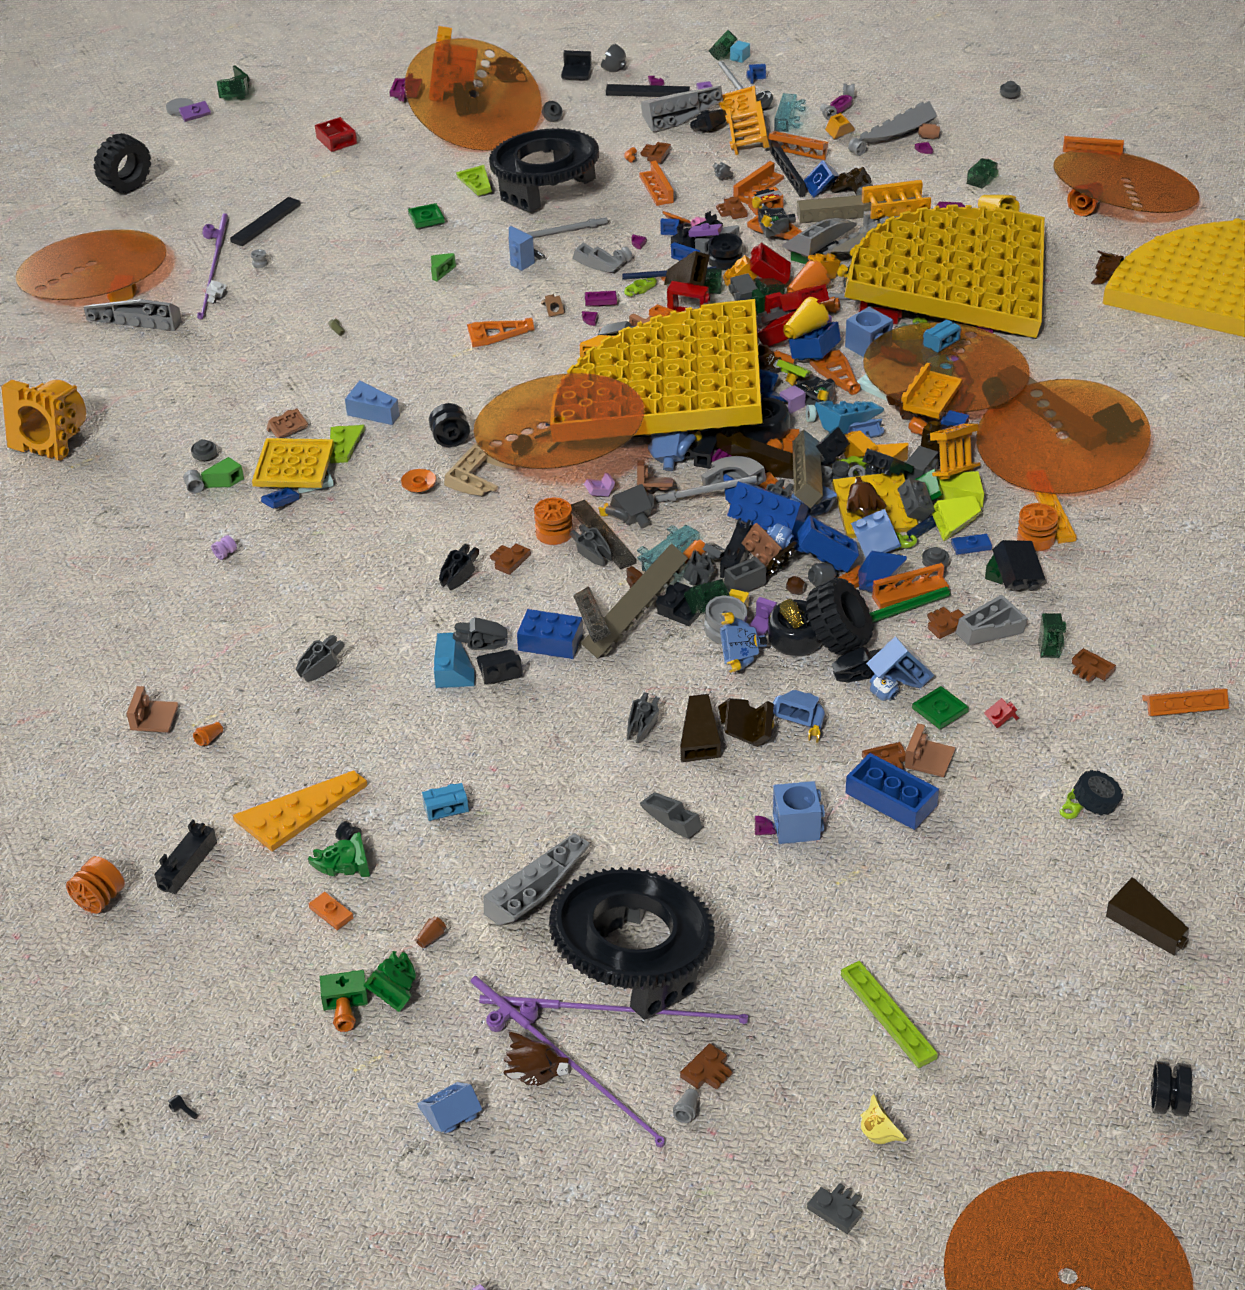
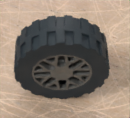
[1073,770,1123,815]

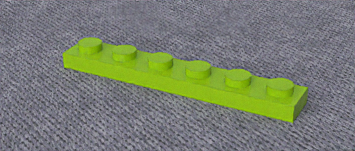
[841,960,938,1069]

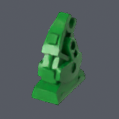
[308,832,370,877]
[363,951,416,1012]

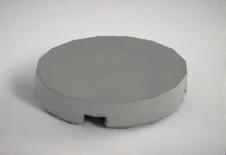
[166,98,194,116]

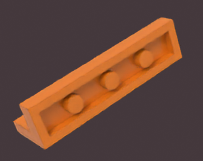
[768,131,828,160]
[1063,136,1124,156]
[639,161,674,206]
[733,161,784,204]
[872,563,949,609]
[1142,688,1229,716]

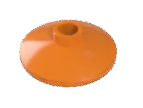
[662,211,691,224]
[401,469,436,492]

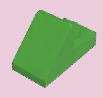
[431,253,456,281]

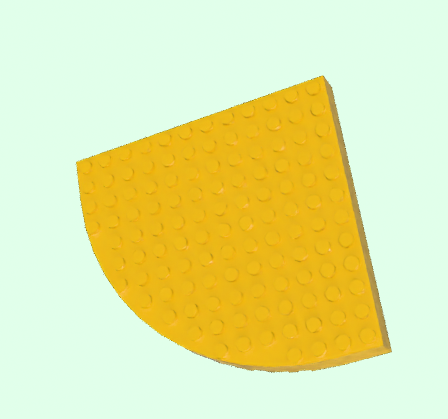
[844,204,1045,338]
[1103,218,1245,337]
[550,299,763,443]

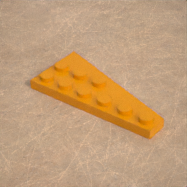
[717,85,758,139]
[233,770,367,852]

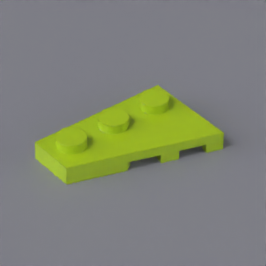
[456,165,492,196]
[776,359,812,378]
[330,425,365,463]

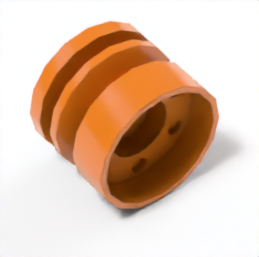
[534,497,573,545]
[1017,503,1058,551]
[66,856,125,914]

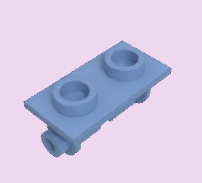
[847,419,884,438]

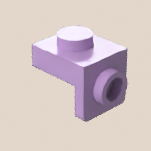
[584,473,615,497]

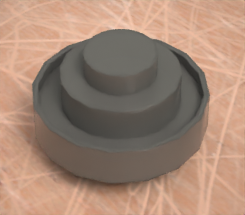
[1000,81,1021,98]
[757,90,774,109]
[542,101,563,122]
[712,162,733,180]
[191,439,217,460]
[922,547,949,568]

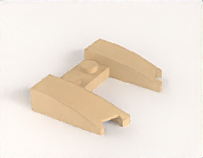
[444,437,518,496]

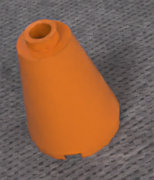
[1067,183,1103,216]
[786,259,831,293]

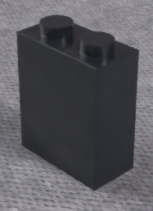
[992,540,1046,590]

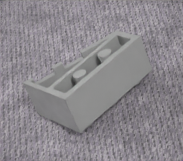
[956,594,1028,645]

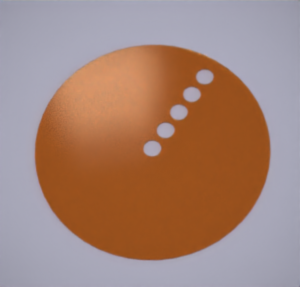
[405,38,542,151]
[1053,149,1199,213]
[16,229,167,300]
[863,322,1029,412]
[474,373,644,469]
[976,379,1151,494]
[944,1171,1193,1290]

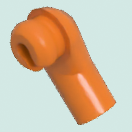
[624,147,637,163]

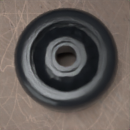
[739,398,790,444]
[768,600,822,656]

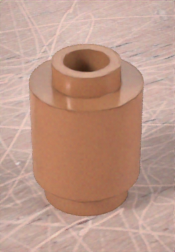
[918,123,940,139]

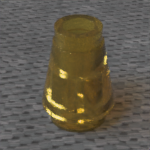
[779,599,803,628]

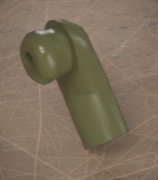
[328,318,345,336]

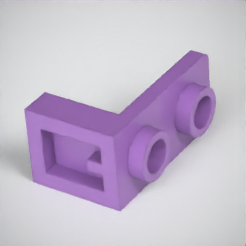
[749,597,777,636]

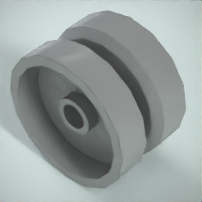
[704,595,747,644]

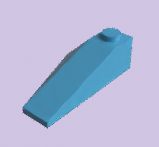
[815,401,884,434]
[434,632,475,688]

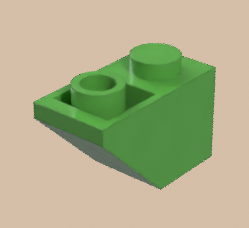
[201,457,244,488]

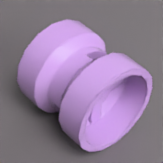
[211,535,237,560]

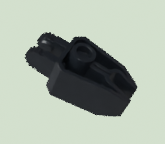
[690,109,726,132]
[439,544,479,590]
[832,647,881,683]

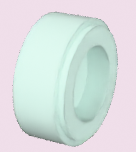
[806,405,816,422]

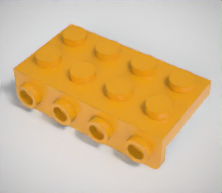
[901,362,962,419]

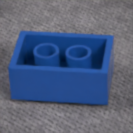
[789,322,841,360]
[798,515,859,572]
[517,609,583,659]

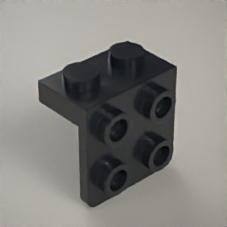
[561,50,592,80]
[816,426,850,466]
[477,649,522,684]

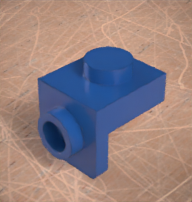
[746,64,766,84]
[660,218,679,235]

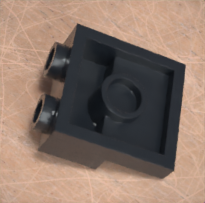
[862,448,914,476]
[656,582,709,627]

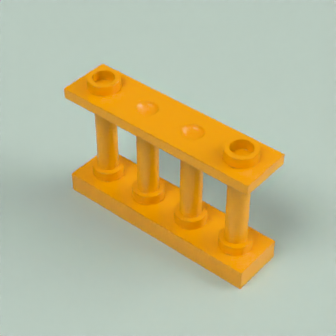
[725,101,770,155]
[862,180,931,219]
[930,424,980,479]

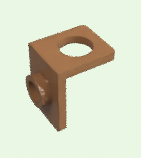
[541,294,564,317]

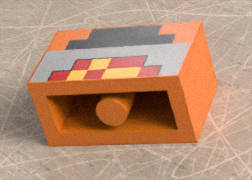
[748,187,783,215]

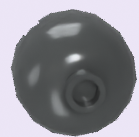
[601,44,627,72]

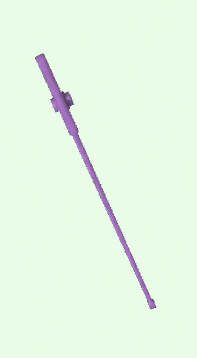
[197,213,228,319]
[470,976,665,1147]
[479,995,748,1024]

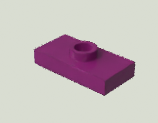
[584,291,617,306]

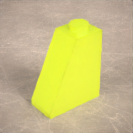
[938,471,984,508]
[932,495,981,541]

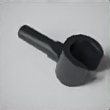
[168,1095,198,1119]

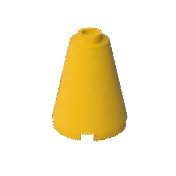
[978,195,1020,211]
[784,297,829,339]

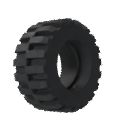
[93,133,151,193]
[806,578,874,655]

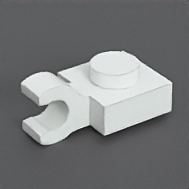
[206,280,226,303]

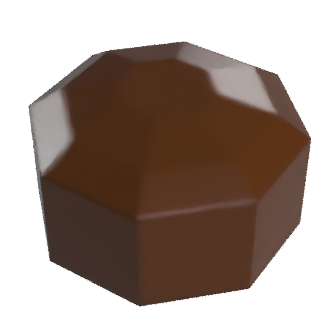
[786,576,805,595]

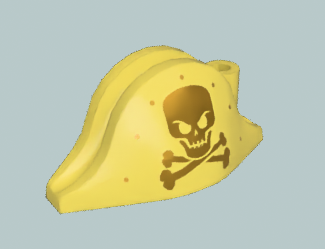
[860,1094,907,1144]

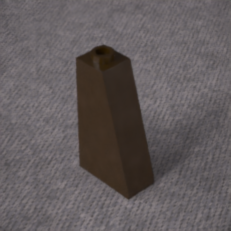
[664,251,710,286]
[731,434,794,479]
[680,694,721,762]
[1106,877,1189,956]

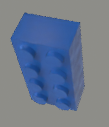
[727,481,809,539]
[845,753,939,830]

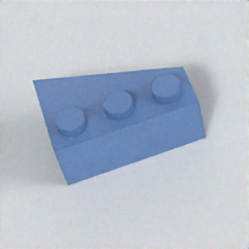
[345,380,400,425]
[867,636,935,688]

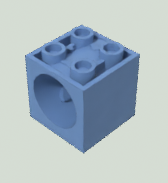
[845,307,893,360]
[773,781,825,844]

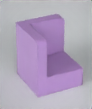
[780,385,806,414]

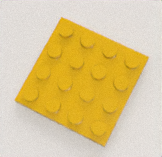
[252,438,334,488]
[832,473,918,538]

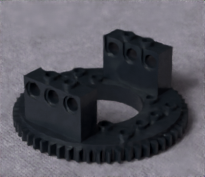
[489,128,600,213]
[549,867,715,1020]

